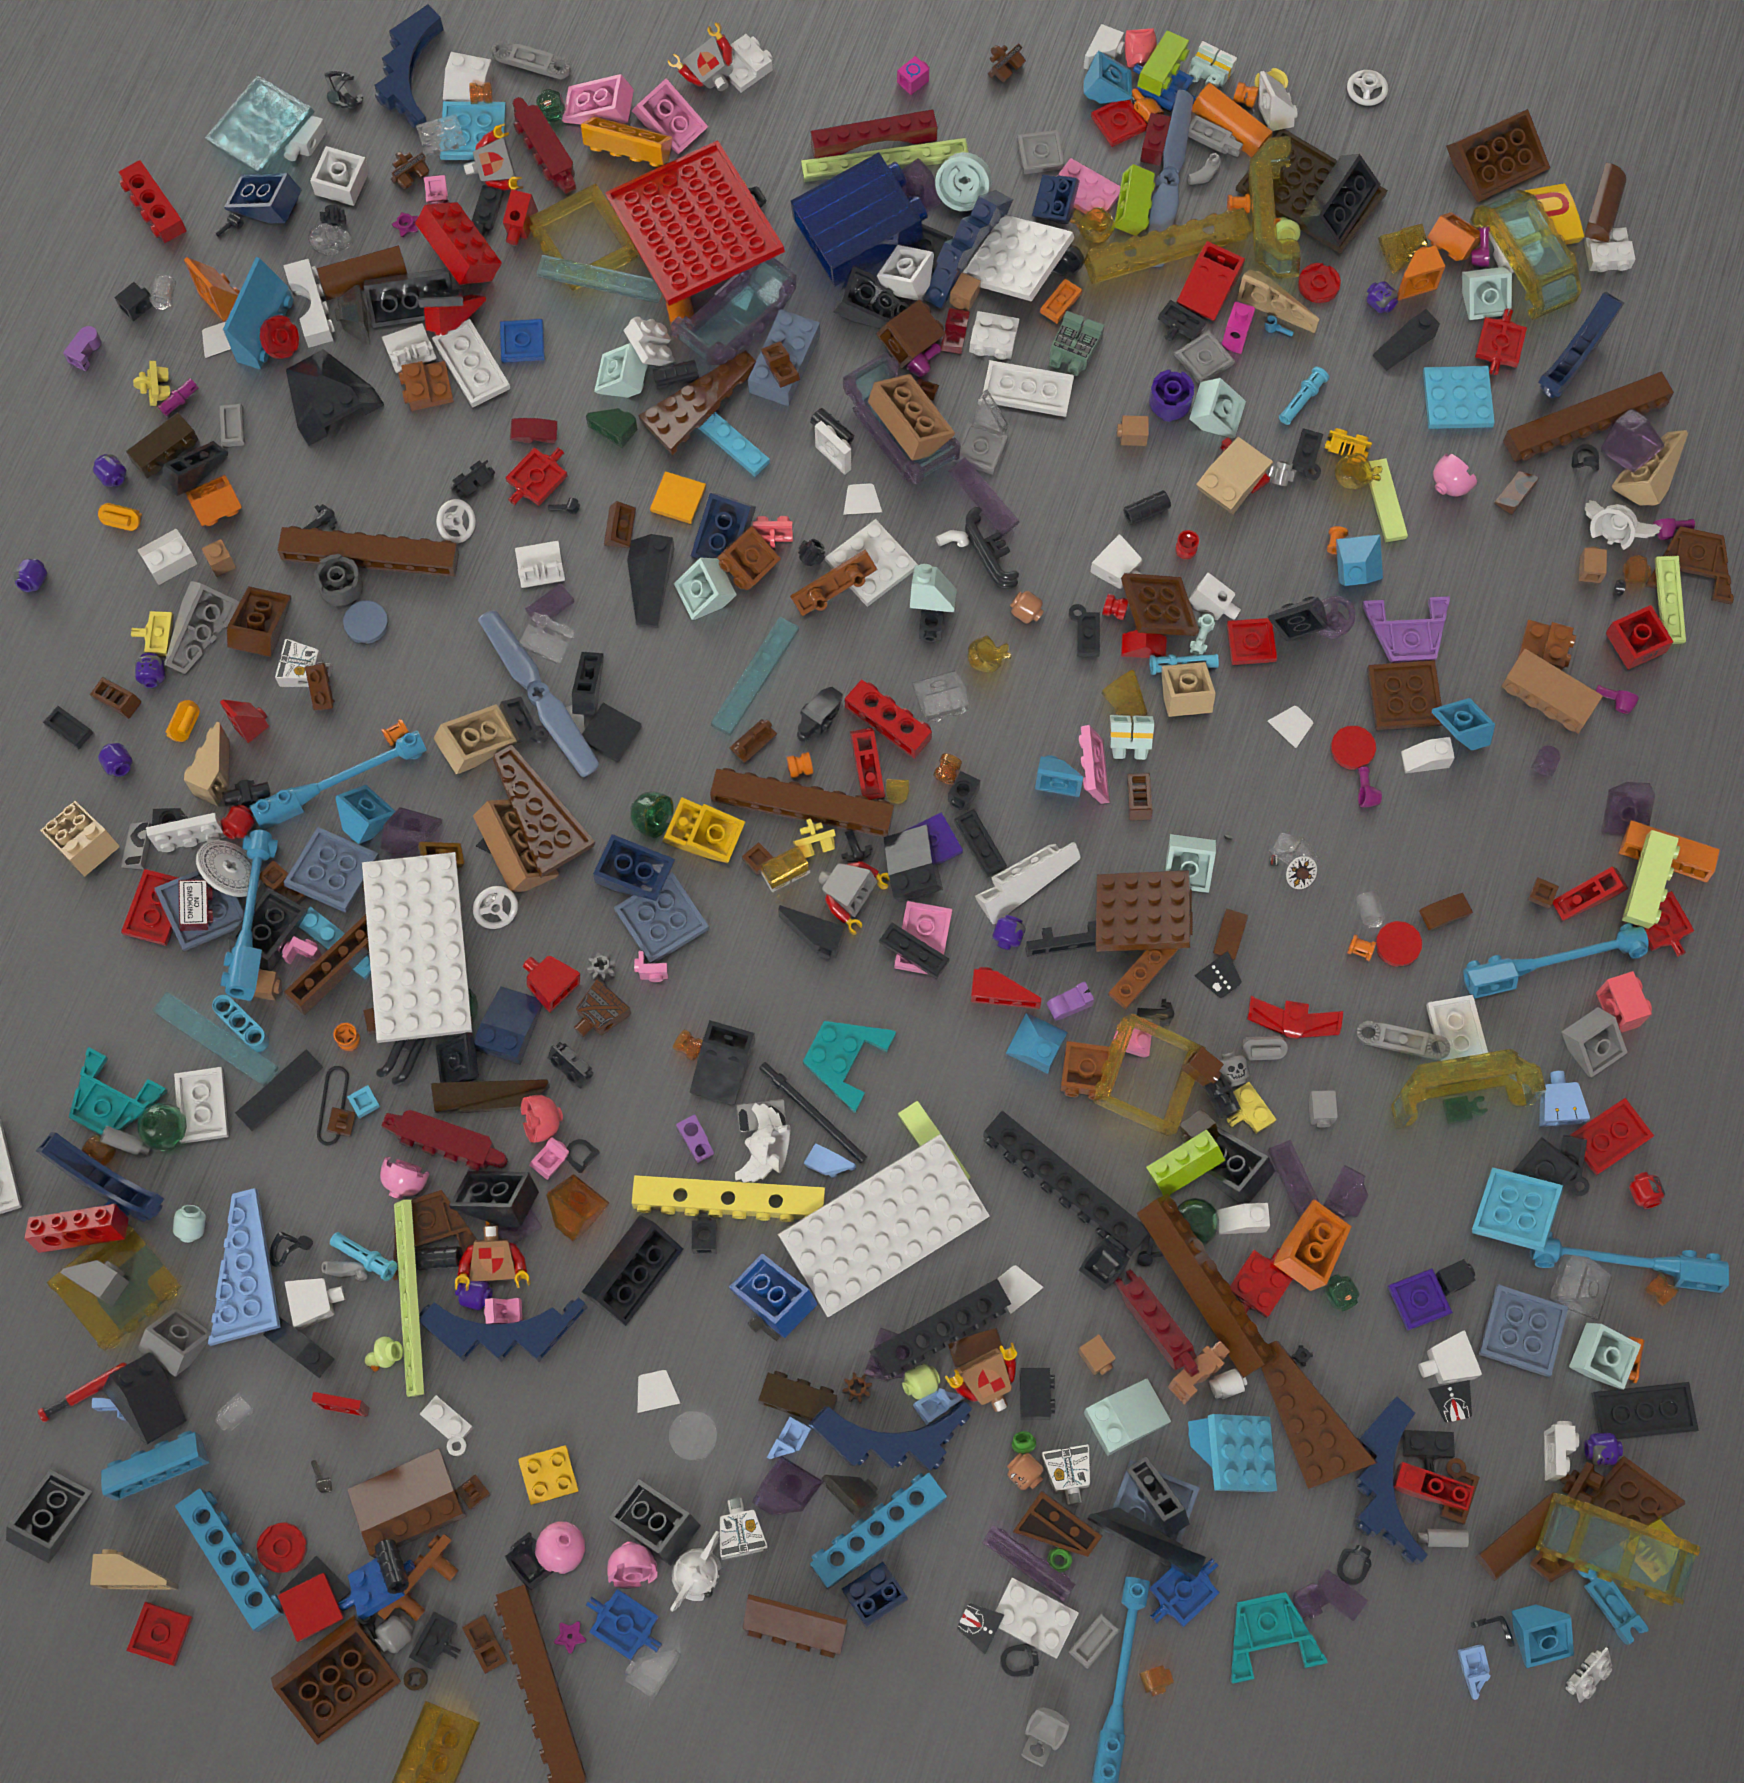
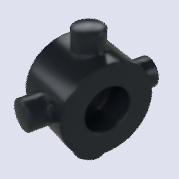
[1613,579,1626,596]
[1292,1345,1313,1367]

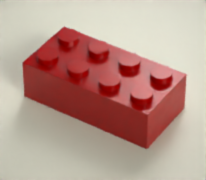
[415,202,502,285]

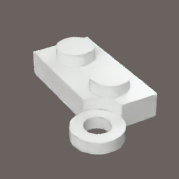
[420,1395,473,1456]

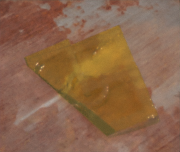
[1378,224,1428,273]
[1101,669,1148,728]

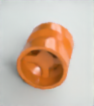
[1233,82,1259,108]
[786,752,813,778]
[333,1023,361,1051]

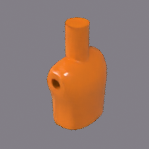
[1132,88,1164,123]

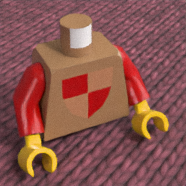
[455,1225,531,1291]
[945,1342,1017,1412]

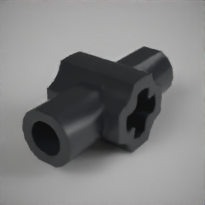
[222,779,271,808]

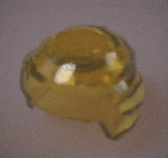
[1070,207,1115,243]
[1334,453,1383,490]
[967,635,1012,673]

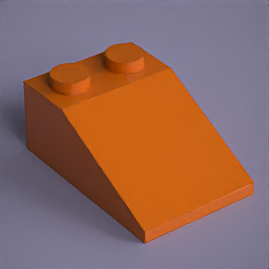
[184,257,240,322]
[1274,1200,1352,1291]

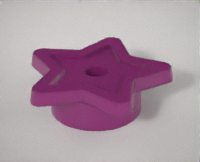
[392,212,418,237]
[554,1621,587,1654]

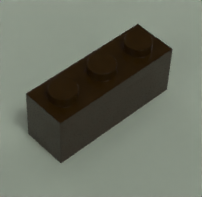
[126,413,199,478]
[758,1371,837,1421]

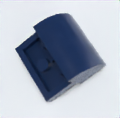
[1032,175,1080,224]
[842,1562,908,1628]

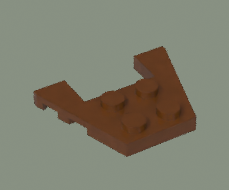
[1646,526,1734,604]
[393,1190,477,1281]

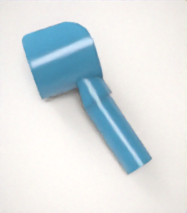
[1265,315,1294,337]

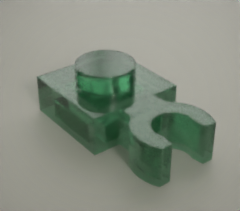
[1443,1095,1488,1124]

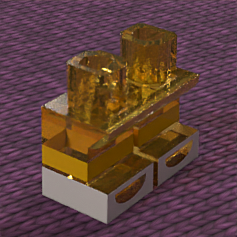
[761,845,810,892]

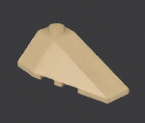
[1237,269,1320,333]
[1612,430,1688,506]

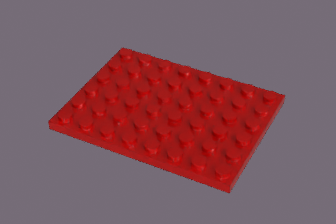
[605,140,785,306]

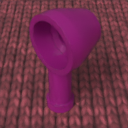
[1472,226,1490,267]
[907,343,941,378]
[1653,518,1695,540]
[1596,685,1639,714]
[1358,767,1382,808]

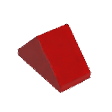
[1121,630,1167,658]

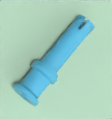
[1279,366,1329,425]
[1149,654,1219,675]
[330,1232,397,1281]

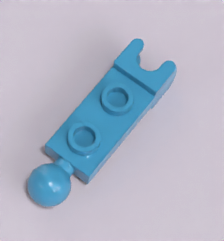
[1577,1559,1649,1645]

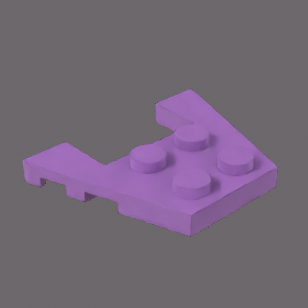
[1362,596,1450,663]

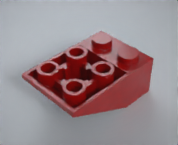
[1176,241,1245,321]

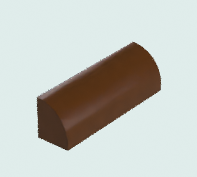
[1584,162,1626,243]
[317,245,408,300]
[1475,1492,1569,1581]

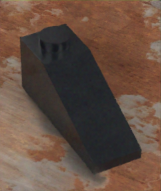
[1373,309,1440,371]
[162,441,228,496]
[572,652,604,716]
[778,905,845,959]
[263,1317,335,1378]
[1126,1456,1190,1537]

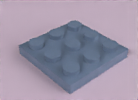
[284,827,379,913]
[155,870,244,952]
[614,872,709,964]
[1478,1284,1568,1377]
[1104,1460,1200,1543]

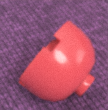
[521,1095,563,1143]

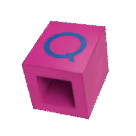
[897,56,929,95]

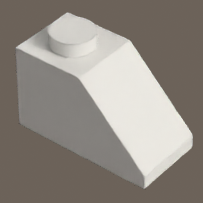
[1084,24,1125,70]
[1401,737,1455,774]
[1217,1203,1270,1234]

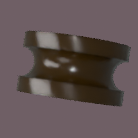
[403,1667,428,1691]

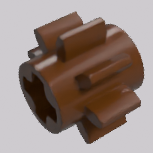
[842,1372,872,1404]

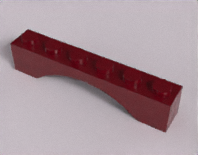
[810,109,938,159]

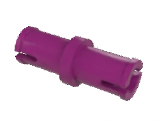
[157,378,199,417]

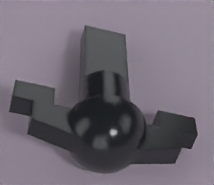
[335,85,363,109]
[303,504,337,530]
[841,830,873,862]
[1137,999,1175,1028]

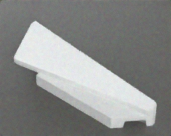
[975,842,1081,924]

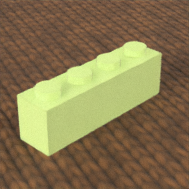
[1622,830,1680,929]

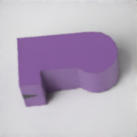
[63,326,101,371]
[1046,981,1094,1021]
[676,1114,714,1163]

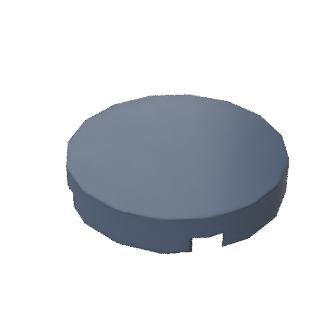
[343,601,388,644]

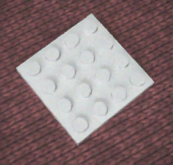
[963,215,1075,301]

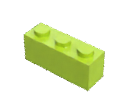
[1137,30,1190,97]
[1114,164,1155,236]
[1146,1129,1225,1196]

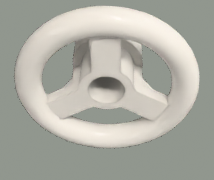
[1347,70,1388,106]
[436,499,476,543]
[473,886,518,929]

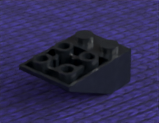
[690,1020,756,1106]

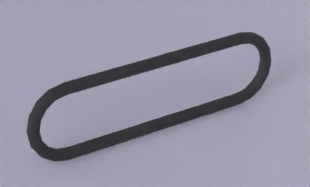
[317,1066,349,1145]

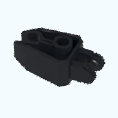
[797,687,843,742]

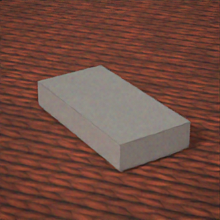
[220,403,245,447]
[1068,1613,1120,1669]

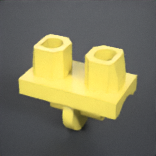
[133,361,170,406]
[793,818,836,858]

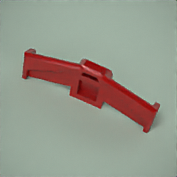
[1247,995,1344,1039]

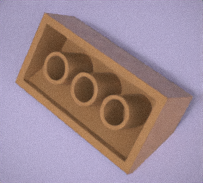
[868,374,955,461]
[1501,649,1603,734]
[473,799,559,892]

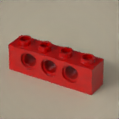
[118,160,187,243]
[845,679,932,759]
[24,1204,129,1253]

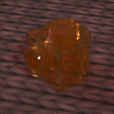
[1623,555,1651,583]
[1139,1665,1174,1696]

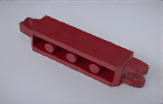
[512,97,576,194]
[381,1110,508,1171]
[1114,1269,1199,1377]

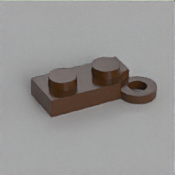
[1440,1458,1480,1525]

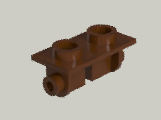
[305,662,335,710]
[729,719,777,763]

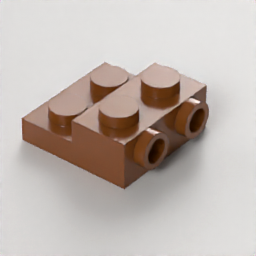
[398,361,454,411]
[717,526,781,590]
[1517,619,1576,671]
[1060,1041,1113,1100]

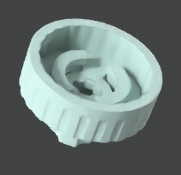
[935,152,992,211]

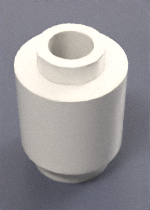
[1209,1368,1247,1399]

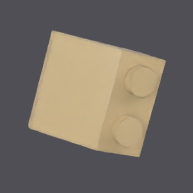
[1161,662,1216,717]

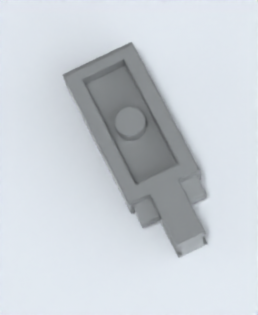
[1188,116,1243,157]

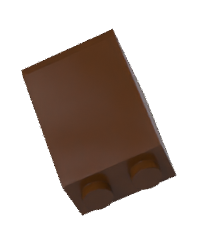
[876,299,946,368]

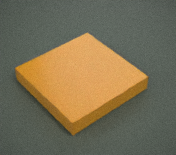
[650,471,706,524]

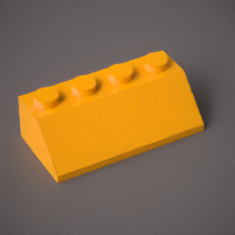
[581,116,673,167]

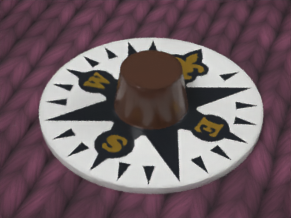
[1286,856,1317,889]

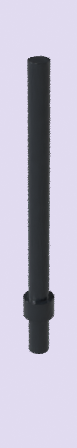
[759,1062,867,1164]

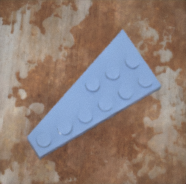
[208,1188,280,1346]

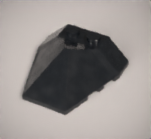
[286,349,384,446]

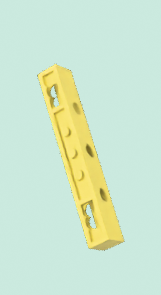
[632,1175,825,1222]

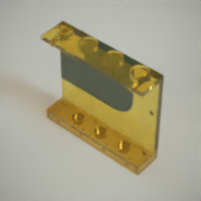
[46,1223,182,1351]

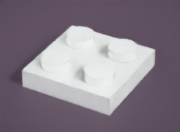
[815,421,851,475]

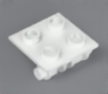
[382,323,436,373]
[515,541,565,588]
[1565,1647,1612,1703]

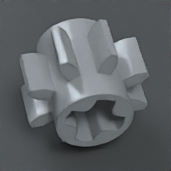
[1268,460,1296,486]
[587,952,616,982]

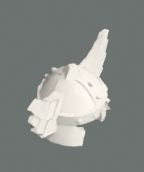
[1584,500,1661,550]
[735,1103,791,1183]
[671,1531,723,1612]

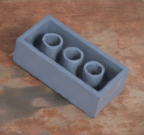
[748,309,820,406]

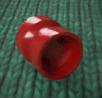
[1175,530,1199,559]
[1102,594,1129,620]

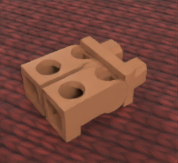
[1168,1341,1230,1405]

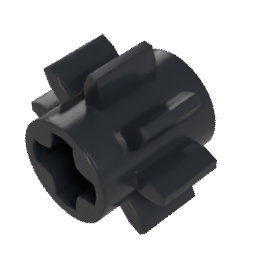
[320,204,346,232]
[798,539,825,566]

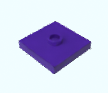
[902,812,963,865]
[1387,1268,1453,1331]

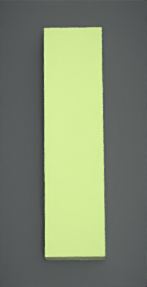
[1364,458,1408,543]
[1655,556,1686,644]
[898,1101,971,1180]

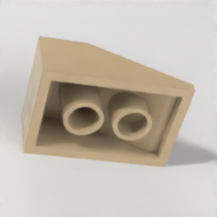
[1196,437,1273,515]
[433,704,517,774]
[90,1549,178,1590]

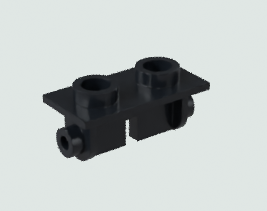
[450,460,495,499]
[547,1042,594,1089]

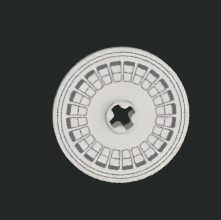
[196,840,261,897]

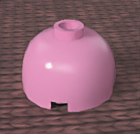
[1433,453,1477,497]
[380,1157,430,1199]
[535,1521,585,1574]
[607,1542,658,1589]

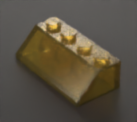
[392,1701,480,1783]

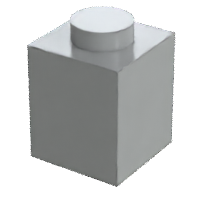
[1308,1091,1338,1128]

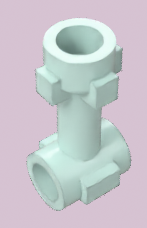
[1190,614,1215,655]

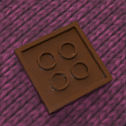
[1121,573,1199,636]
[1367,660,1443,730]

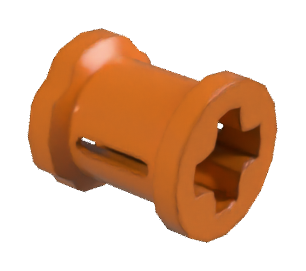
[1227,194,1251,214]
[1327,526,1349,554]
[381,719,409,747]
[1347,934,1376,961]

